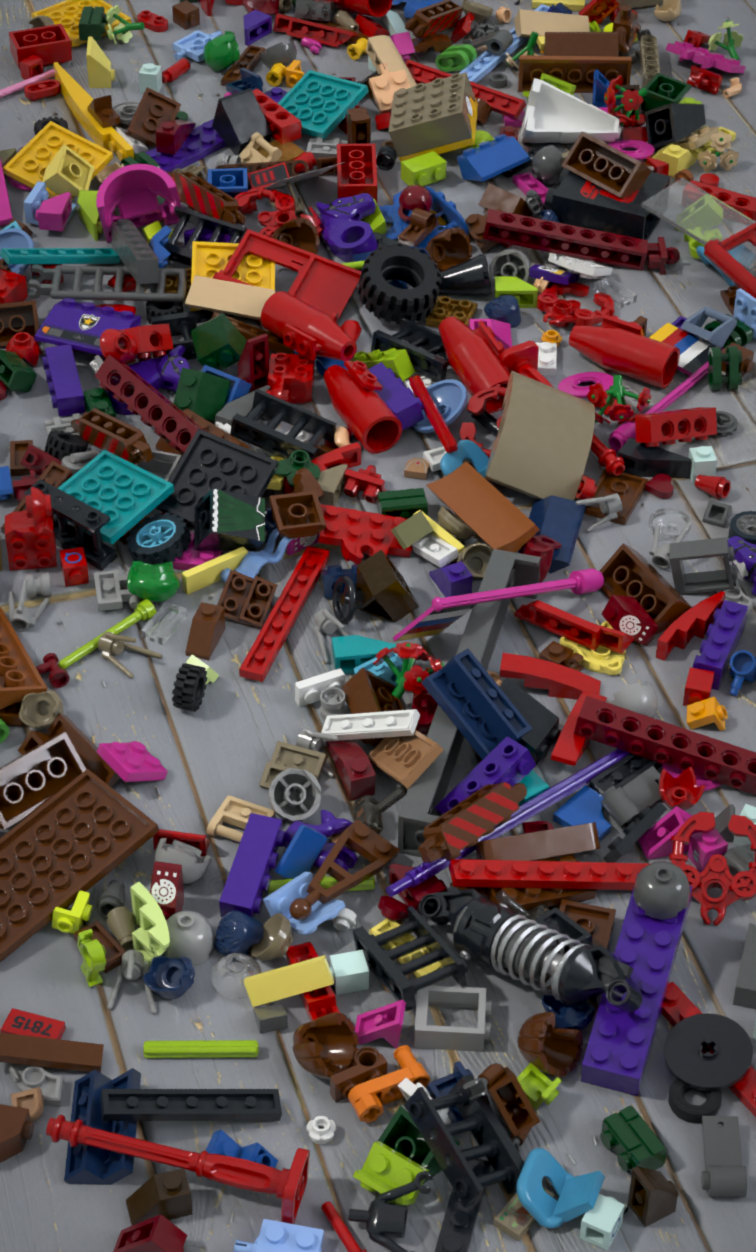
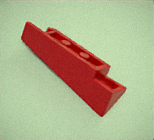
[273,13,358,47]
[514,600,635,654]

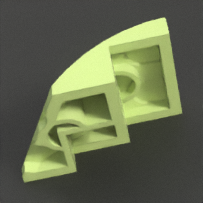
[130,882,170,966]

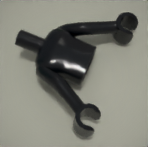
[348,1171,433,1252]

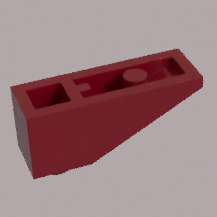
[156,119,196,155]
[238,334,269,393]
[326,739,376,801]

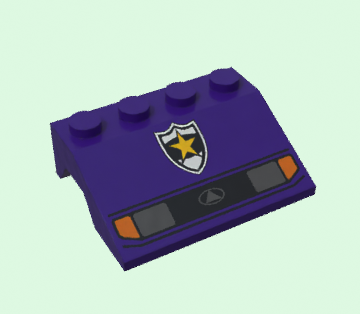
[34,298,141,356]

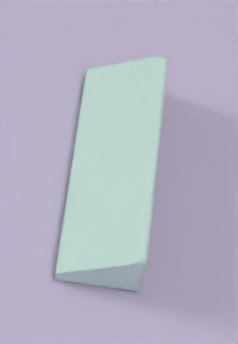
[381,10,413,39]

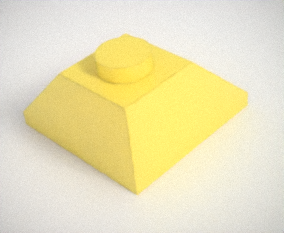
[86,37,115,88]
[42,144,94,197]
[645,144,696,178]

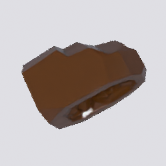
[292,468,324,502]

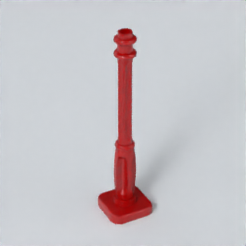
[498,340,625,476]
[46,1115,310,1224]

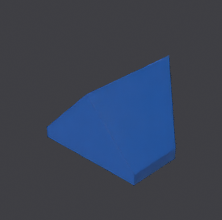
[592,69,618,108]

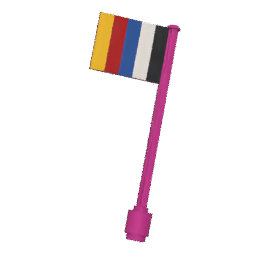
[608,323,725,452]
[393,568,604,642]

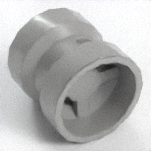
[217,152,241,166]
[25,572,52,598]
[320,687,345,721]

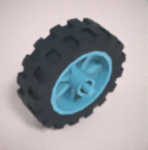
[126,513,191,565]

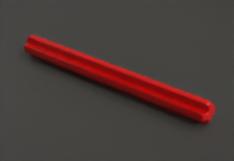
[409,375,458,454]

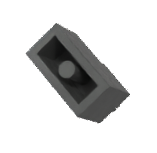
[295,0,335,21]

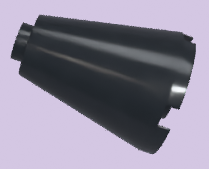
[440,254,492,295]

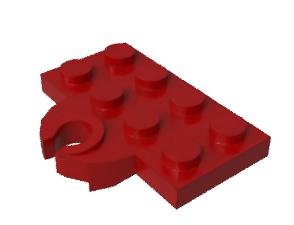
[318,504,412,564]

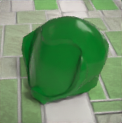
[203,31,240,71]
[127,561,181,603]

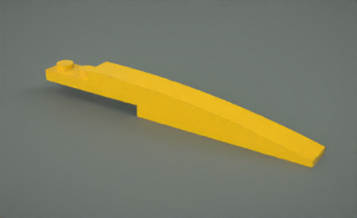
[54,62,134,161]

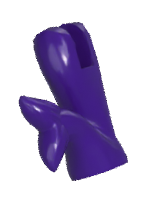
[283,809,358,872]

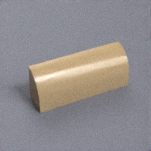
[514,9,590,38]
[366,35,417,87]
[185,275,276,320]

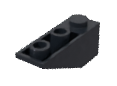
[618,438,692,479]

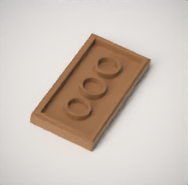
[368,730,444,789]

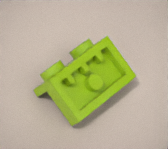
[353,1141,429,1205]

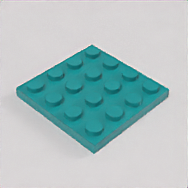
[278,70,369,139]
[52,449,174,545]

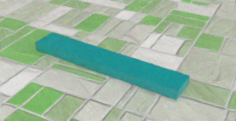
[0,248,121,264]

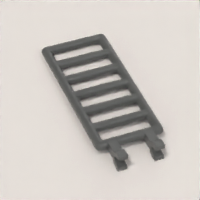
[29,264,187,302]

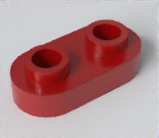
[137,10,168,32]
[24,79,61,101]
[575,475,597,500]

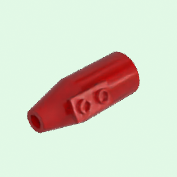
[328,0,393,17]
[261,291,357,361]
[569,314,680,389]
[438,316,510,414]
[324,360,402,454]

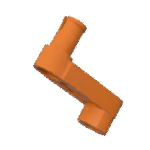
[348,1045,430,1123]

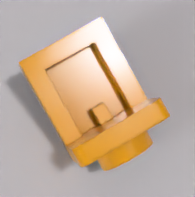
[285,60,304,88]
[687,696,728,731]

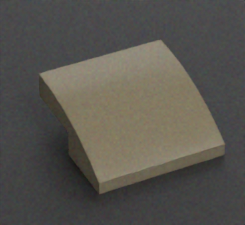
[259,741,328,789]

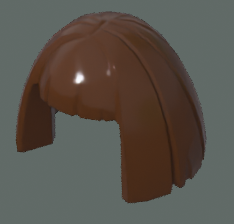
[272,218,320,254]
[425,228,472,272]
[292,1012,359,1080]
[517,1012,583,1077]

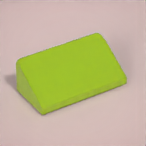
[360,199,387,234]

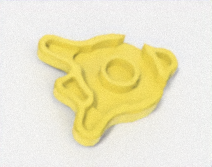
[560,621,626,675]

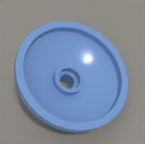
[0,228,34,275]
[411,379,468,433]

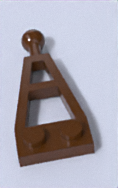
[289,819,400,921]

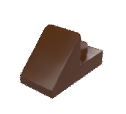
[87,95,120,128]

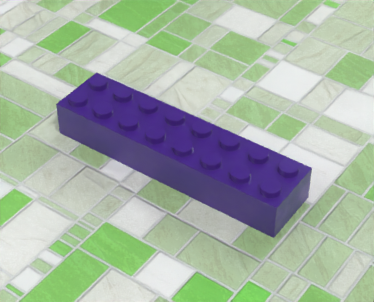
[581,873,692,1096]

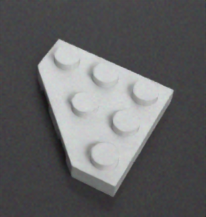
[548,253,613,279]

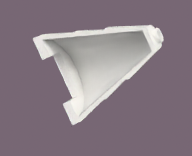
[520,78,621,144]

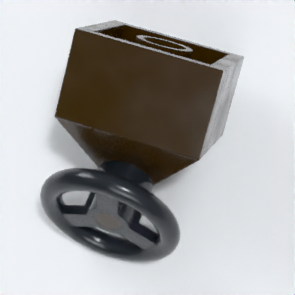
[332,550,419,624]

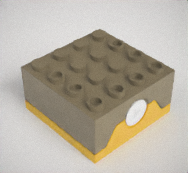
[389,72,478,162]

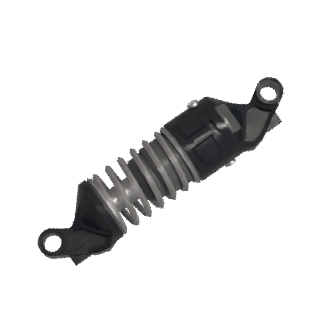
[419,885,642,1013]

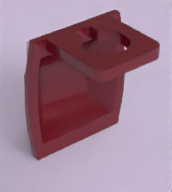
[242,0,280,17]
[519,535,562,583]

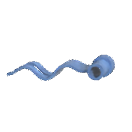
[220,528,296,583]

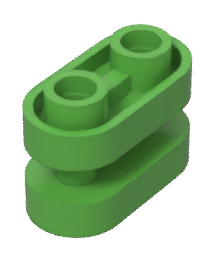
[435,44,477,72]

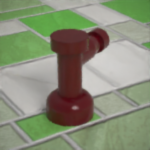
[36,653,70,688]

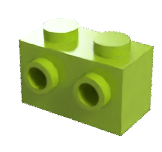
[401,151,446,186]

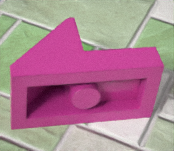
[354,1000,406,1048]

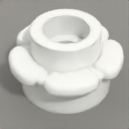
[331,908,357,932]
[306,1116,336,1145]

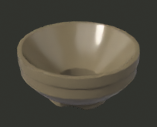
[462,0,494,22]
[438,506,475,540]
[251,913,293,961]

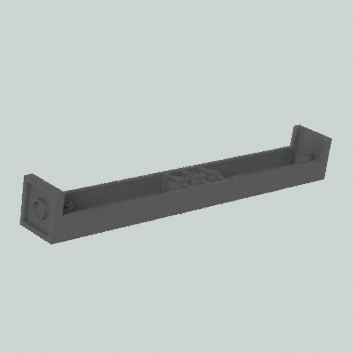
[398,549,541,858]

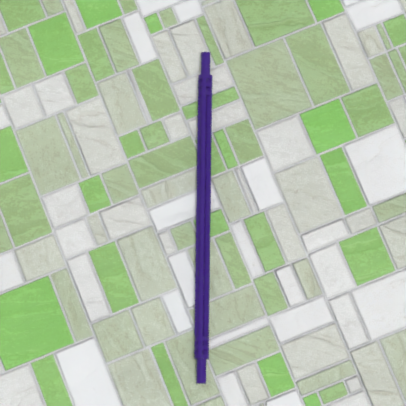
[386,749,630,897]

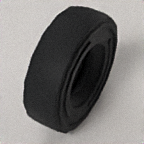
[668,1079,722,1123]

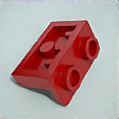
[578,0,620,25]

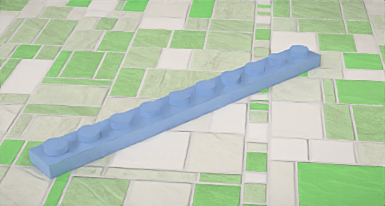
[460,4,557,83]

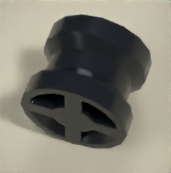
[376,146,397,170]

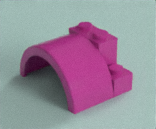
[96,164,181,243]

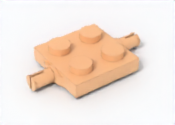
[369,63,411,114]

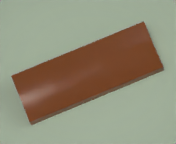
[518,55,632,93]
[426,461,540,553]
[0,607,48,710]

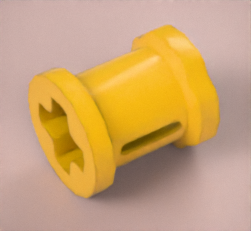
[347,38,368,60]
[266,63,286,87]

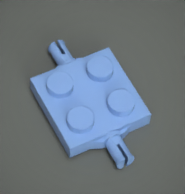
[172,30,222,62]
[234,1219,324,1252]

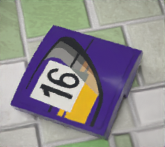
[529,264,579,285]

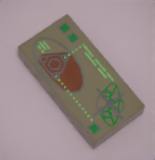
[493,1186,555,1241]

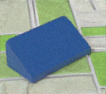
[274,825,327,879]

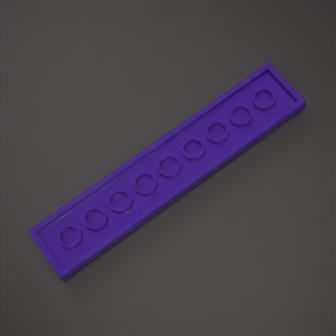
[146,87,288,172]

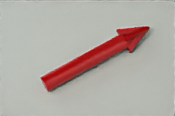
[321,1201,367,1252]

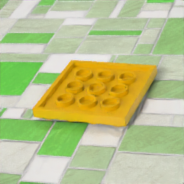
[31,0,131,47]
[3,121,113,201]
[190,241,275,311]

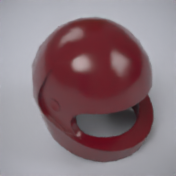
[398,185,432,224]

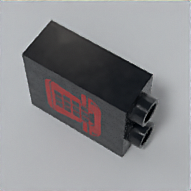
[544,168,670,240]

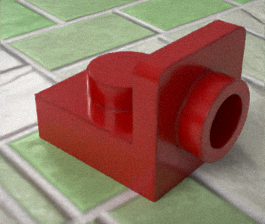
[684,30,711,48]

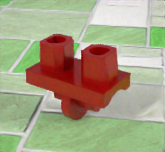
[687,65,723,94]
[343,465,387,504]

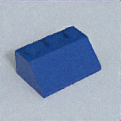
[457,134,530,182]

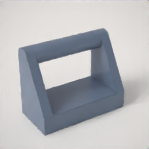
[681,307,737,350]

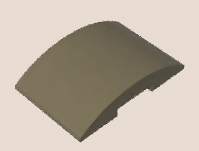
[485,371,595,501]

